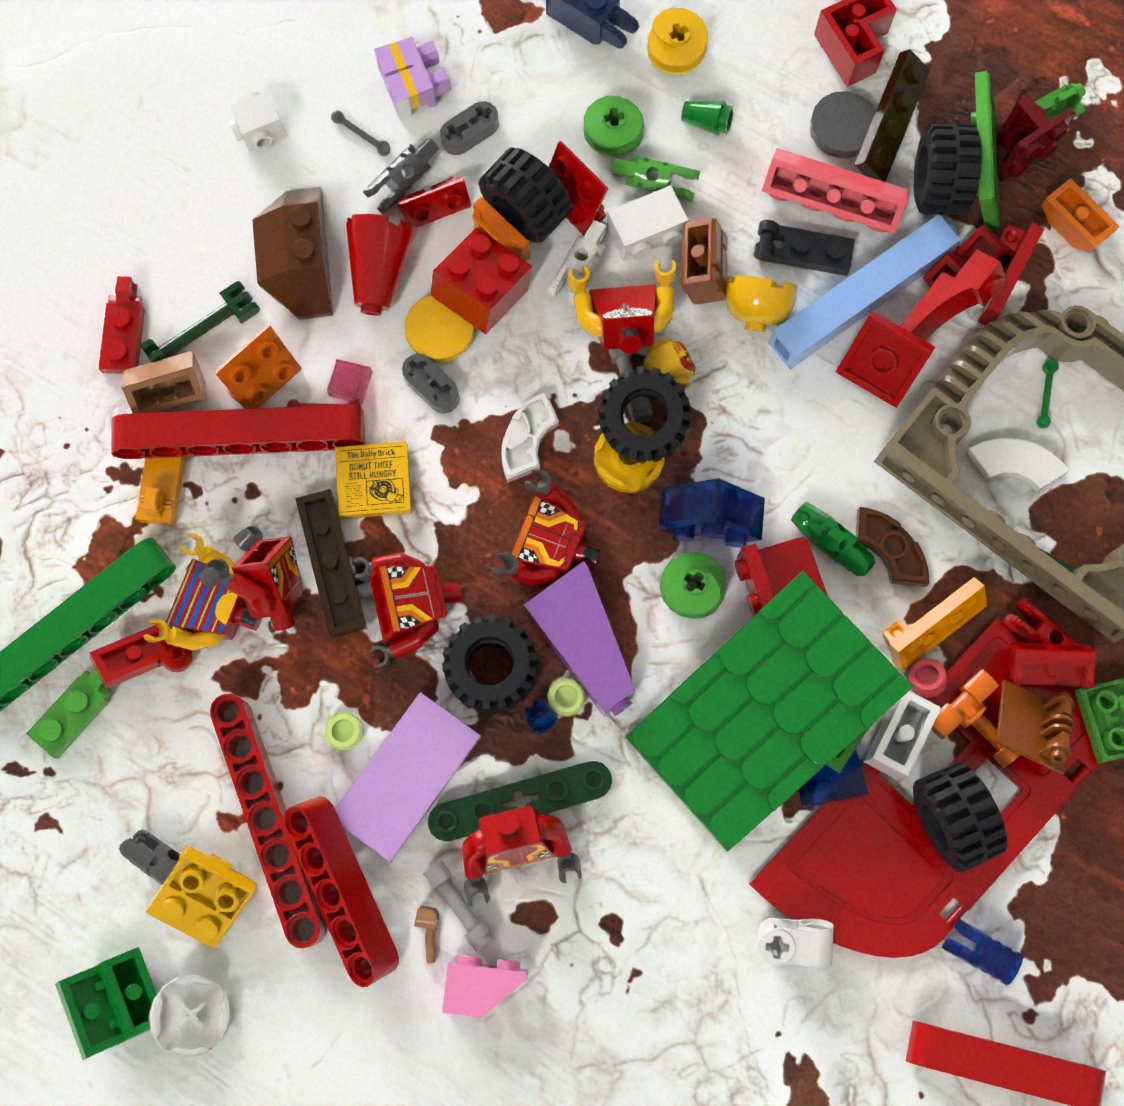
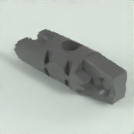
[362,138,440,215]
[119,829,180,885]

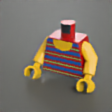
[143,533,262,651]

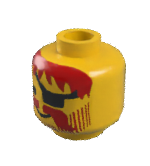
[644,338,696,389]

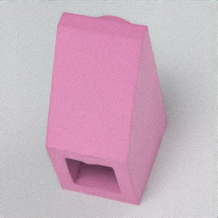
[442,955,528,1017]

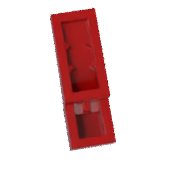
[900,250,1006,341]

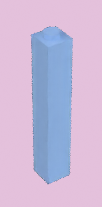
[769,214,961,369]

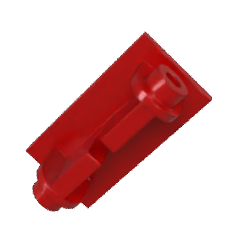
[397,176,471,228]

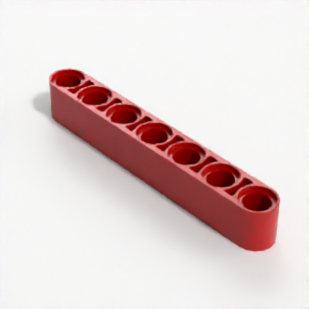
[111,405,365,459]
[210,694,327,949]

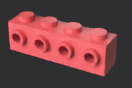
[762,148,909,234]

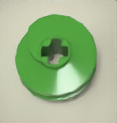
[583,96,644,156]
[660,552,727,619]

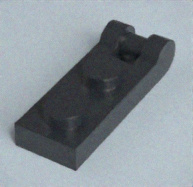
[753,220,855,276]

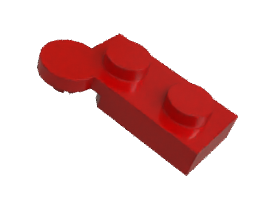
[90,625,192,689]

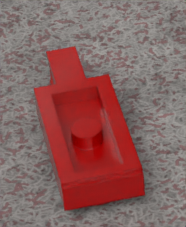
[98,276,145,374]

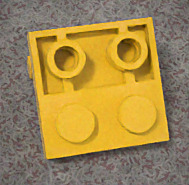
[146,844,257,949]

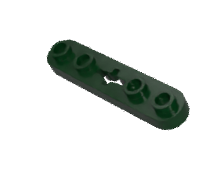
[428,761,612,842]

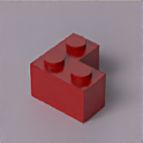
[814,0,897,87]

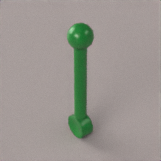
[1036,359,1059,429]

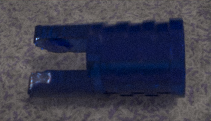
[941,919,1023,986]

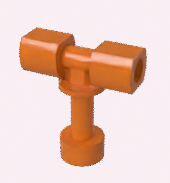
[931,669,1020,768]

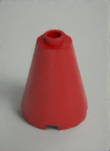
[346,214,417,316]

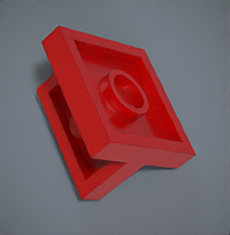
[835,310,935,408]

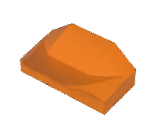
[1041,178,1120,253]
[472,197,530,261]

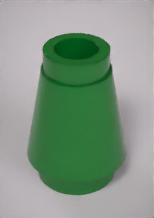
[681,101,734,136]

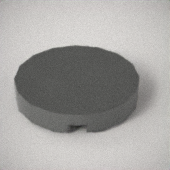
[810,91,876,157]

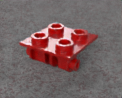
[549,141,609,236]

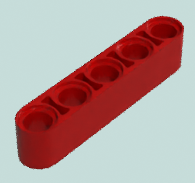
[283,796,399,987]
[905,1021,1106,1106]

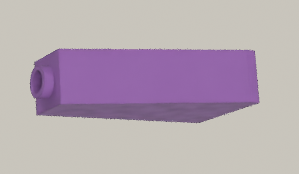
[524,561,635,717]

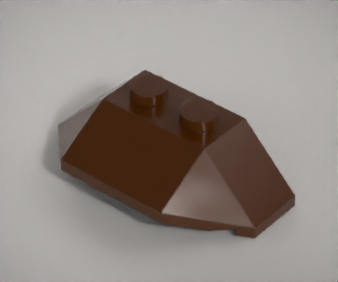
[252,187,333,320]

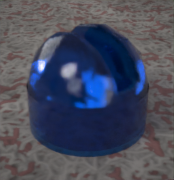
[524,700,558,734]

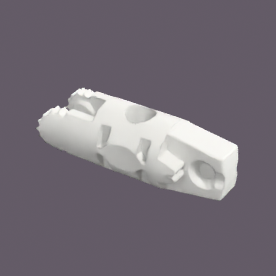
[547,220,606,305]

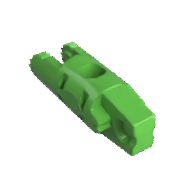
[610,155,701,202]

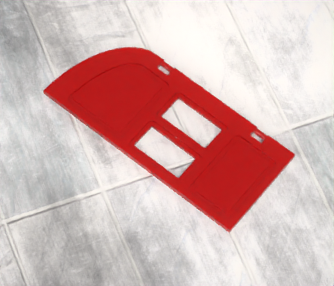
[749,618,1100,958]

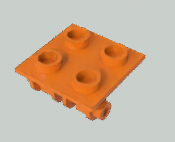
[214,324,302,409]

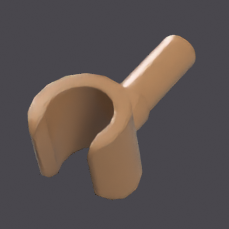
[414,905,439,963]

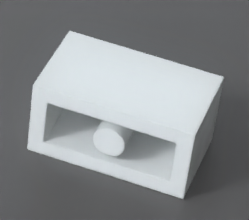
[606,186,688,261]
[863,691,941,780]

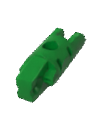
[791,501,876,577]

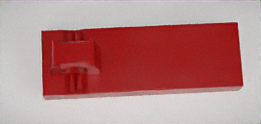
[977,223,1044,326]

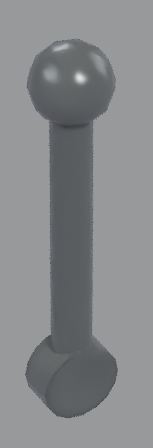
[331,110,390,156]

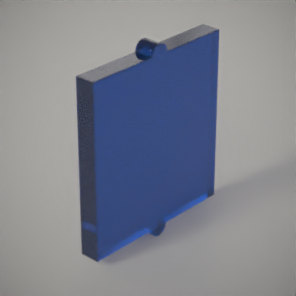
[798,750,869,808]

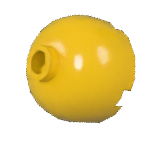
[725,275,798,332]

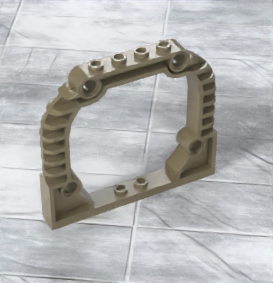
[874,305,1124,643]

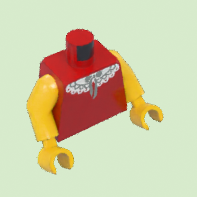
[567,260,677,354]

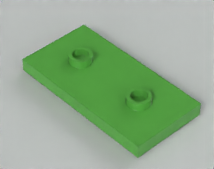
[971,71,1000,231]

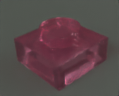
[327,359,372,404]

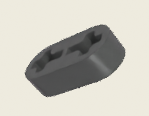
[440,101,499,155]
[402,354,460,413]

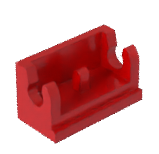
[1009,643,1096,688]

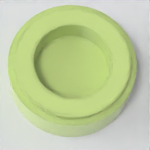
[548,678,585,717]
[325,712,364,751]

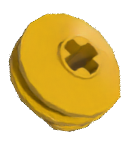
[647,8,708,75]

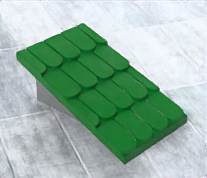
[625,571,913,852]

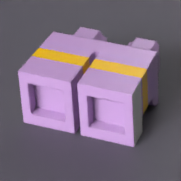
[374,37,451,120]

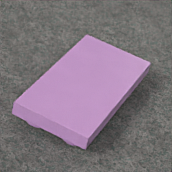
[334,692,481,862]

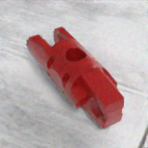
[1002,597,1080,645]

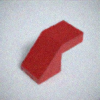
[922,224,1009,287]

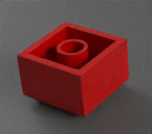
[430,227,533,334]

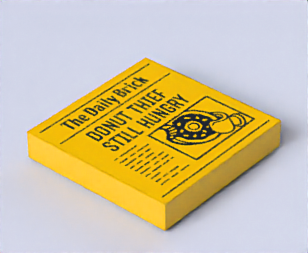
[335,441,412,519]

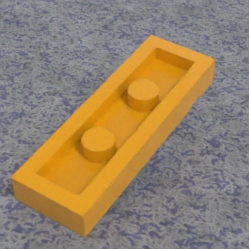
[135,457,186,526]
[883,577,987,672]

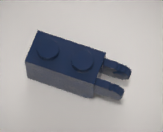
[546,0,639,49]

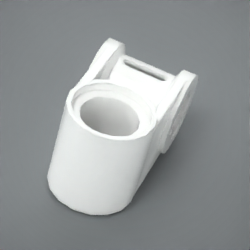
[757,918,834,969]

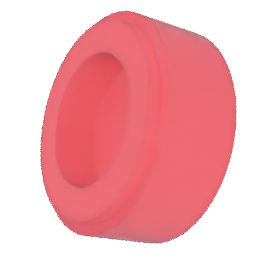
[908,658,947,698]

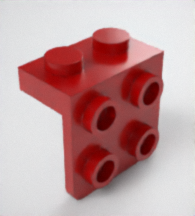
[735,537,828,617]

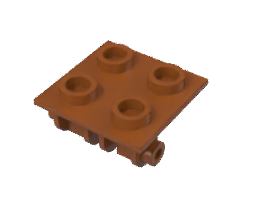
[996,679,1074,775]

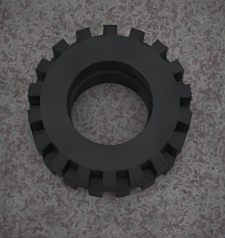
[913,123,982,215]
[478,147,572,243]
[598,367,691,463]
[442,615,538,714]
[913,762,1007,873]

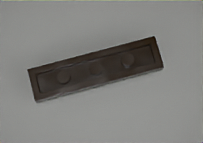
[854,49,930,182]
[295,489,368,639]

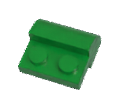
[55,947,157,1060]

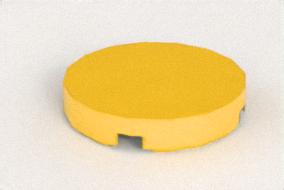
[404,295,475,363]
[594,422,665,493]

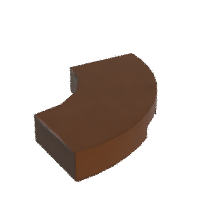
[856,507,929,587]

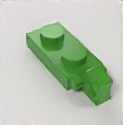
[26,669,112,759]

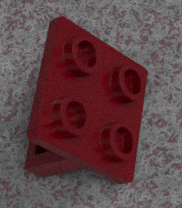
[996,95,1076,182]

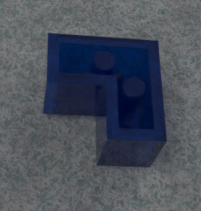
[658,478,765,548]

